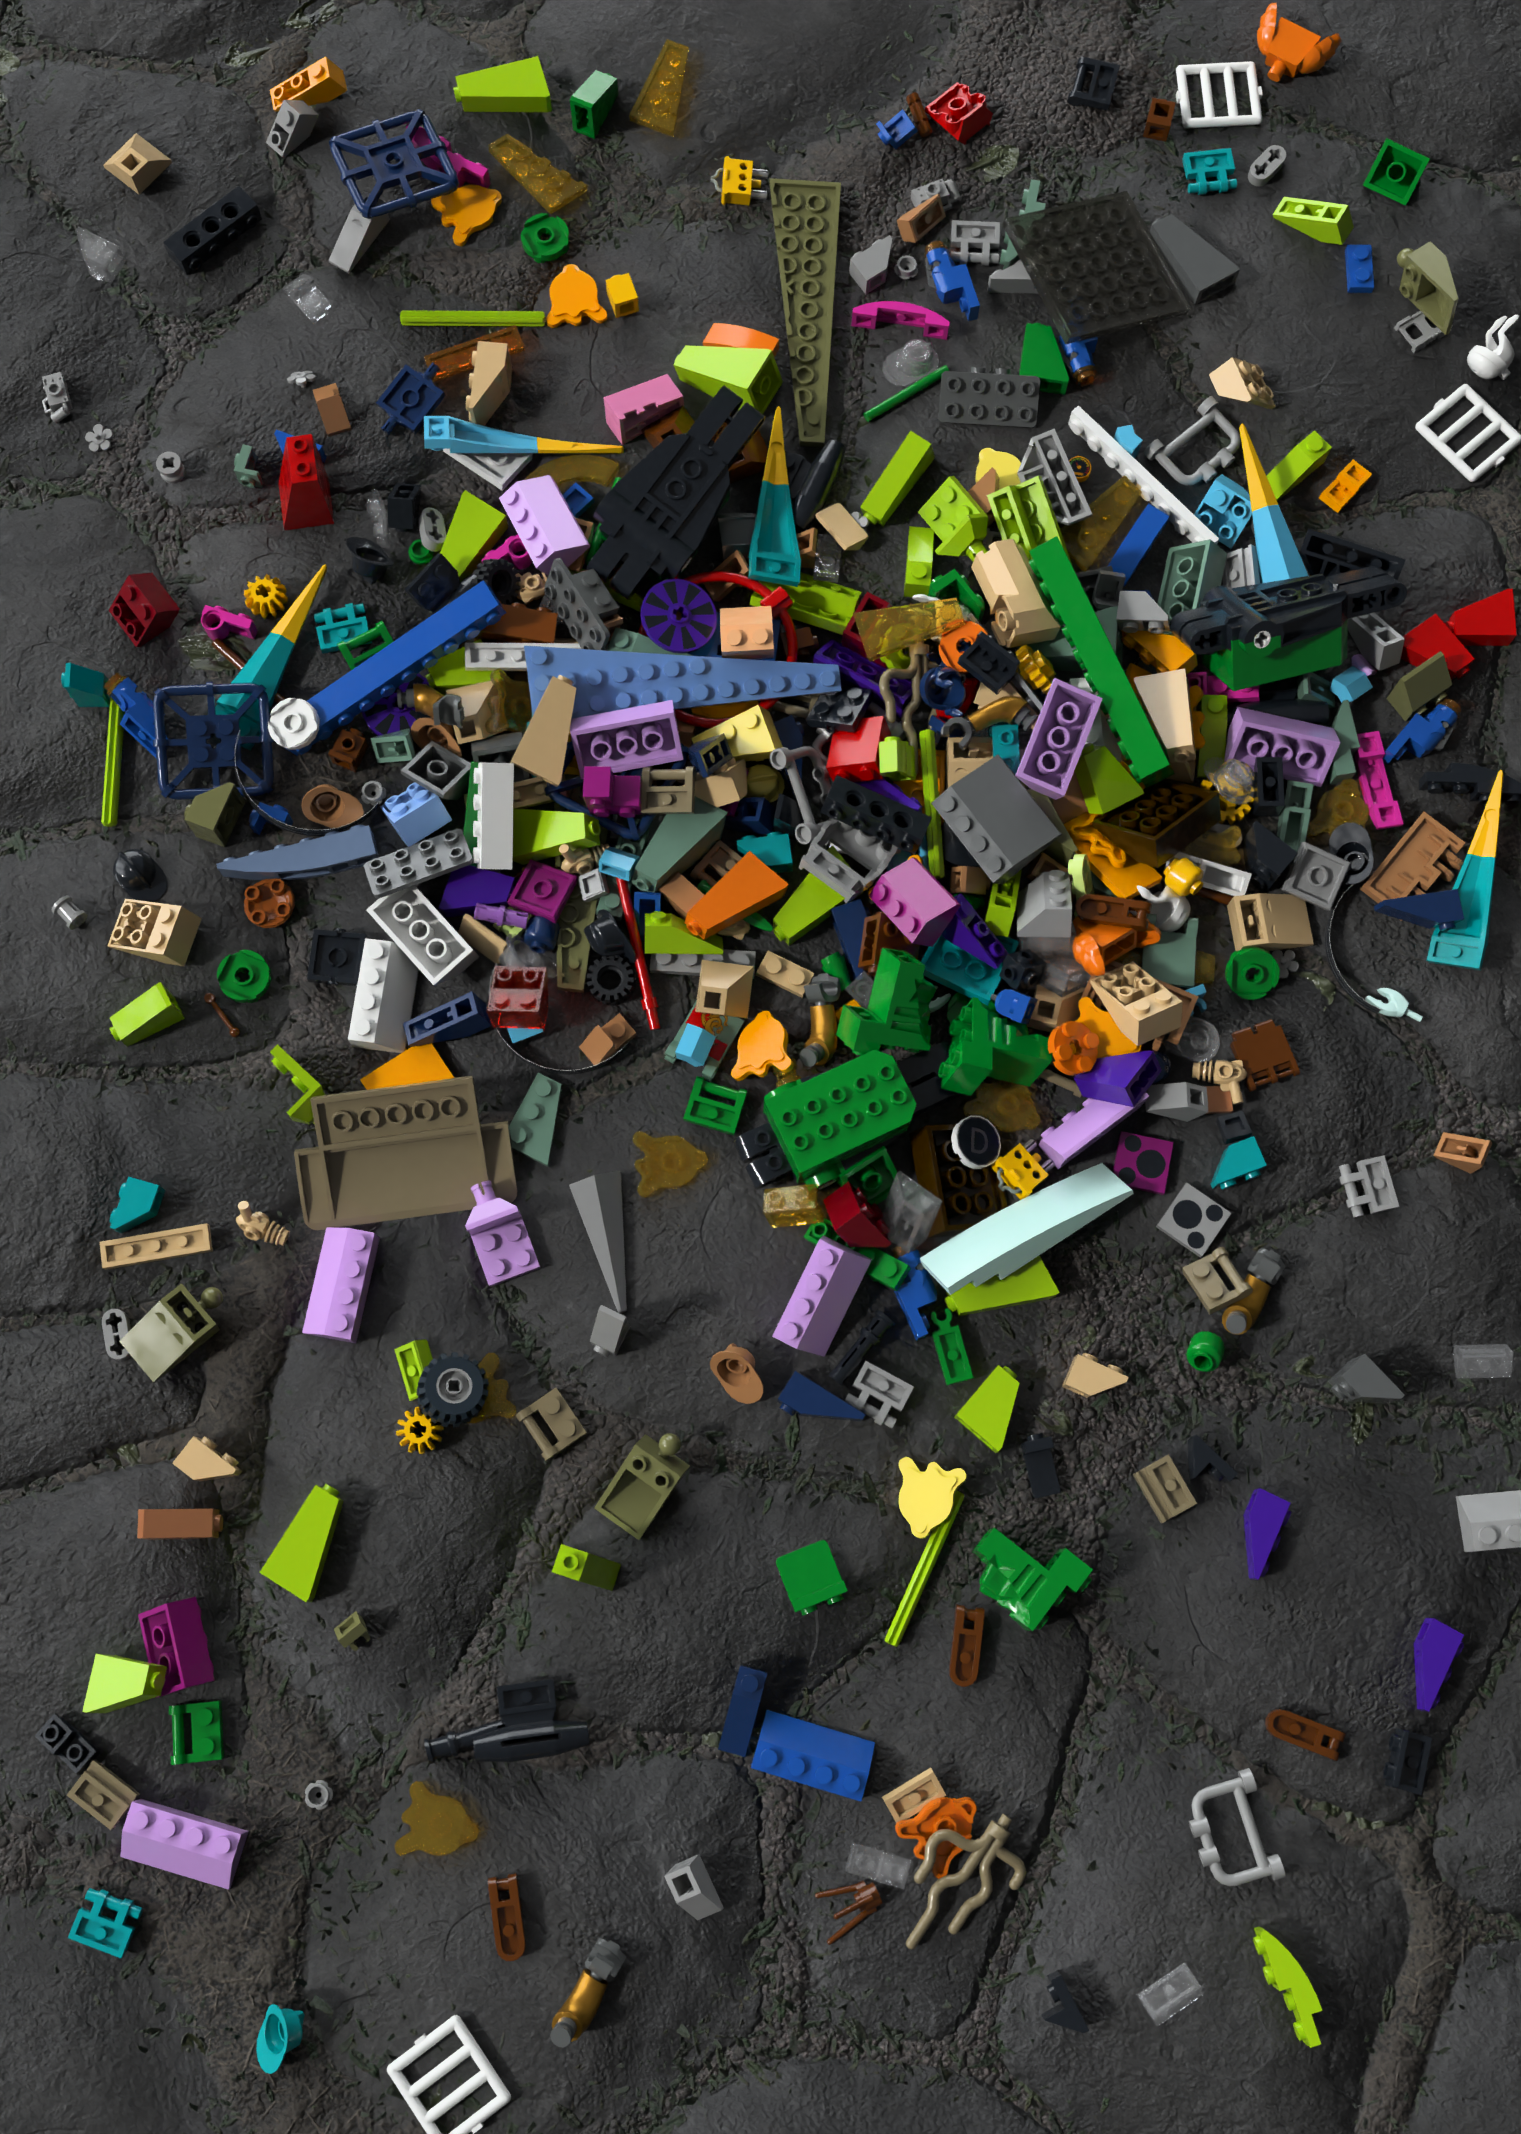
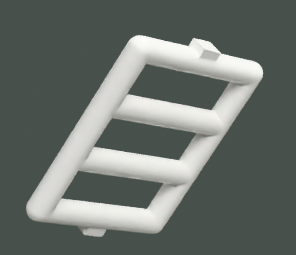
[1176,61,1263,129]
[1415,384,1521,482]
[387,2015,511,2134]

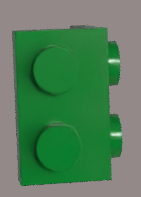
[926,569,985,621]
[776,1540,848,1616]

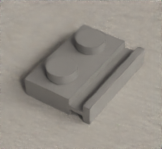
[1222,544,1260,589]

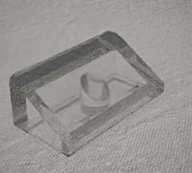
[1453,1344,1513,1378]
[1137,1962,1204,2026]

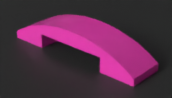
[851,301,950,340]
[1354,731,1403,830]

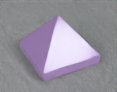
[1352,654,1377,676]

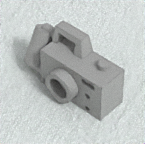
[911,179,960,212]
[42,372,73,423]

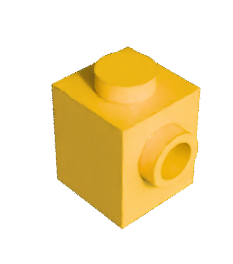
[606,273,639,318]

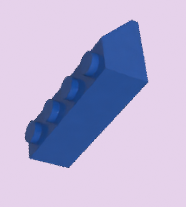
[751,1710,875,1802]

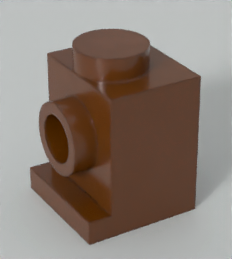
[1143,97,1176,142]
[780,627,819,662]
[328,728,369,773]

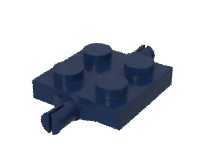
[376,362,446,435]

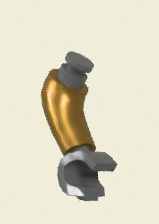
[397,683,465,729]
[941,695,1038,751]
[800,973,841,1067]
[1222,1248,1285,1334]
[550,1938,626,2047]

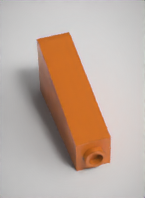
[684,851,789,940]

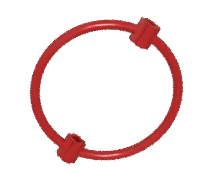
[638,571,798,728]

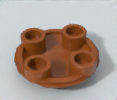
[244,878,295,928]

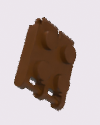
[1230,1019,1300,1092]

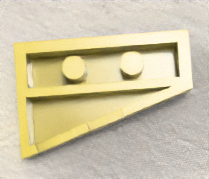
[691,705,782,762]

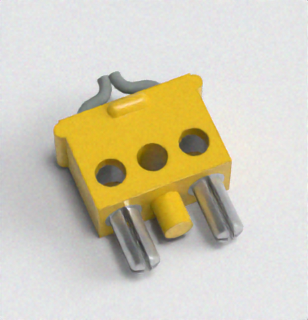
[710,156,769,205]
[992,1139,1055,1200]

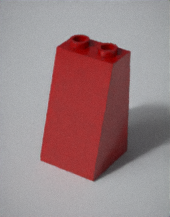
[279,434,334,531]

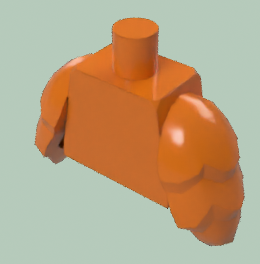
[1257,2,1342,82]
[1072,913,1162,976]

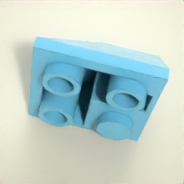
[1194,474,1252,549]

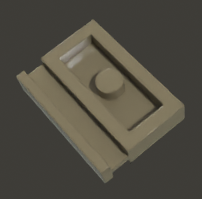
[1133,1454,1197,1523]
[67,1759,140,1830]

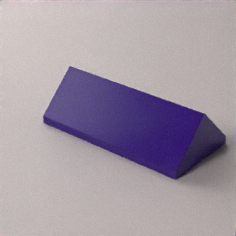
[813,639,912,718]

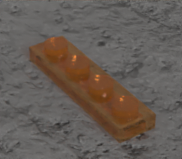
[424,325,525,382]

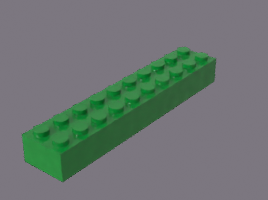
[1028,536,1175,788]

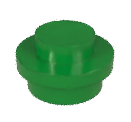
[408,539,434,565]

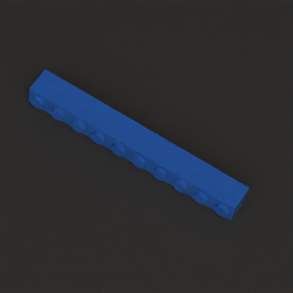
[286,580,506,756]

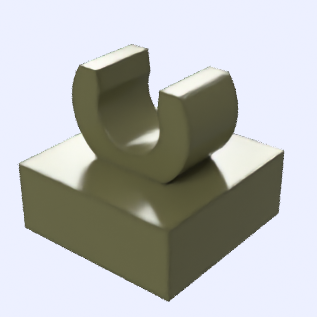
[334,1611,370,1651]

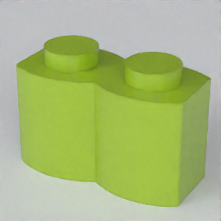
[879,736,916,781]

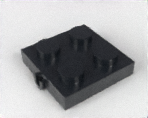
[806,685,874,733]
[307,928,367,986]

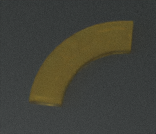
[524,454,620,487]

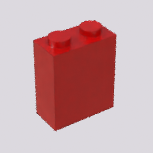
[826,716,891,782]

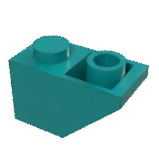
[61,663,111,707]
[737,832,793,873]
[1210,1136,1267,1190]
[110,1176,166,1233]

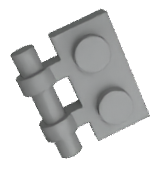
[950,220,1000,266]
[1339,1155,1400,1218]
[844,1361,914,1428]

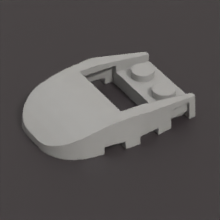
[799,819,899,903]

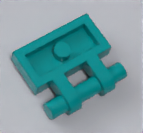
[1182,148,1237,195]
[314,603,372,654]
[68,1888,143,1958]

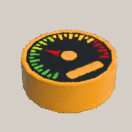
[1069,456,1091,483]

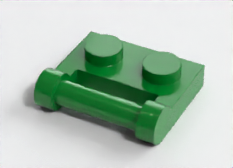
[337,621,394,670]
[683,1076,748,1136]
[169,1700,224,1765]

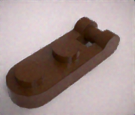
[1076,894,1152,931]
[949,1604,985,1687]
[1265,1709,1346,1761]
[488,1873,526,1961]

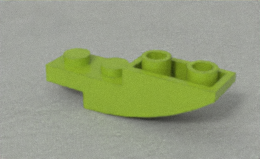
[1253,1926,1323,2048]

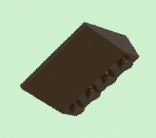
[1092,779,1221,868]
[909,1124,1007,1238]

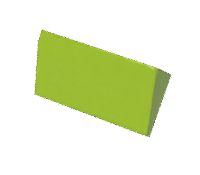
[394,1339,433,1401]

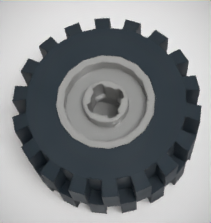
[417,1352,489,1427]

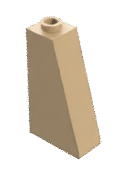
[1134,669,1196,764]
[510,675,577,787]

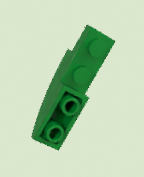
[804,1214,911,1291]

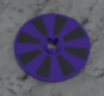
[641,579,717,654]
[362,673,431,740]

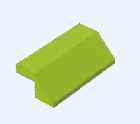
[987,476,1072,583]
[749,572,862,635]

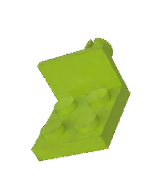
[918,476,988,562]
[270,1044,325,1125]

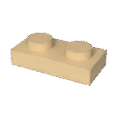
[756,951,814,998]
[882,1768,946,1823]

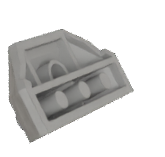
[1017,429,1092,525]

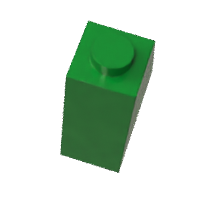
[570,70,619,139]
[1019,323,1069,395]

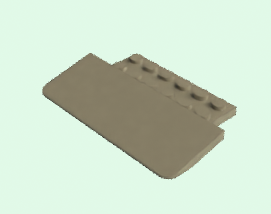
[294,1076,517,1230]

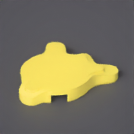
[975,448,1021,490]
[898,1457,967,1539]

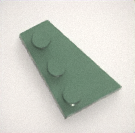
[509,1073,562,1167]

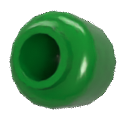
[1186,1331,1225,1372]

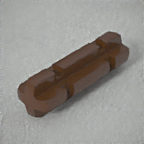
[906,92,932,138]

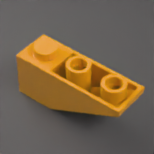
[270,56,347,112]
[1121,630,1198,674]

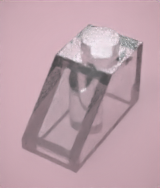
[76,226,126,283]
[1039,954,1091,997]

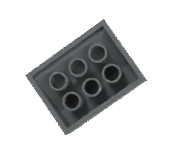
[931,755,1062,885]

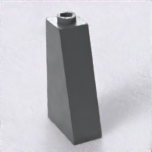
[1148,214,1240,305]

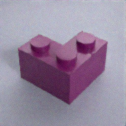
[583,766,642,818]

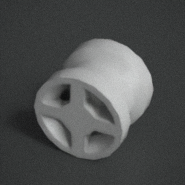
[156,452,186,484]

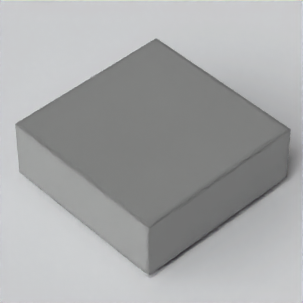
[578,868,609,902]

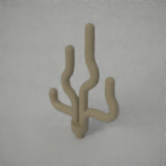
[879,635,939,775]
[906,1814,1026,1950]

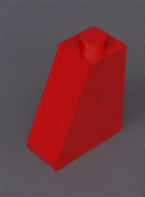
[1445,589,1517,646]
[1401,613,1475,680]

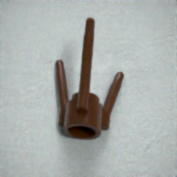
[815,1880,883,1945]

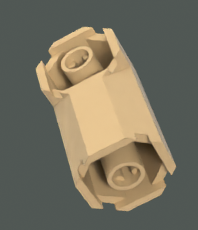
[971,539,1061,648]

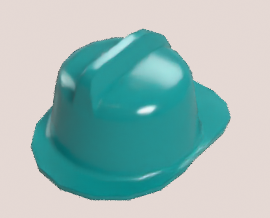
[256,2004,305,2074]

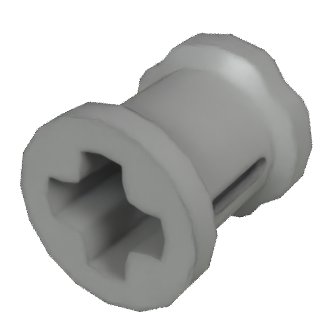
[51,895,87,930]

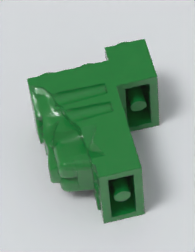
[836,948,936,1056]
[938,997,1052,1096]
[972,1528,1093,1631]

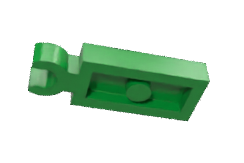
[930,1308,973,1386]

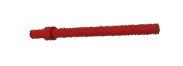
[616,877,660,1031]

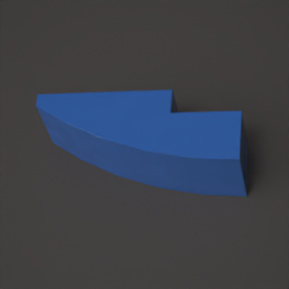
[1108,503,1170,587]

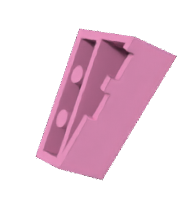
[603,374,684,445]

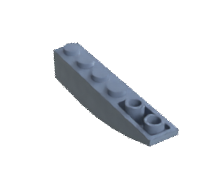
[216,825,379,880]

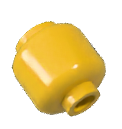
[1164,858,1204,897]

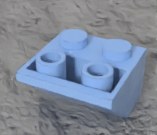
[380,782,452,847]

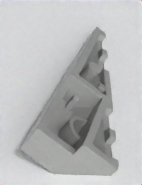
[569,1171,627,1314]

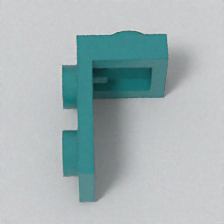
[988,722,1020,775]

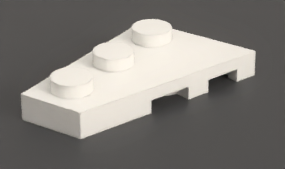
[443,449,533,491]

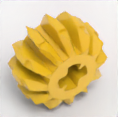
[244,574,288,619]
[396,1407,444,1454]

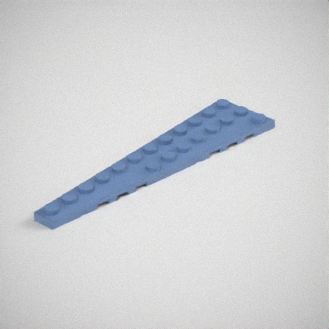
[524,646,841,719]

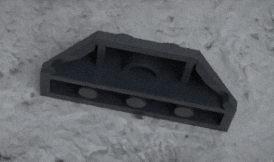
[1299,528,1406,580]

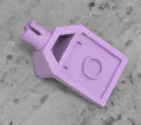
[465,1181,541,1287]

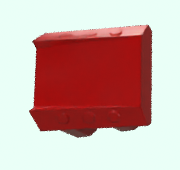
[925,82,993,145]

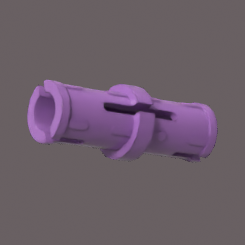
[474,903,529,929]

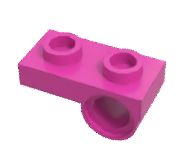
[481,534,532,575]
[201,605,258,640]

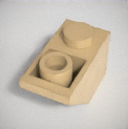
[1062,1353,1129,1398]
[172,1436,242,1481]

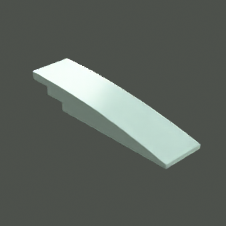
[920,1163,1134,1295]

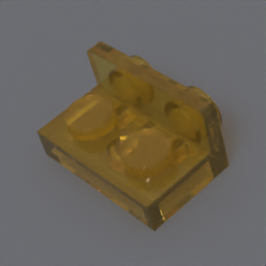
[763,1184,824,1228]

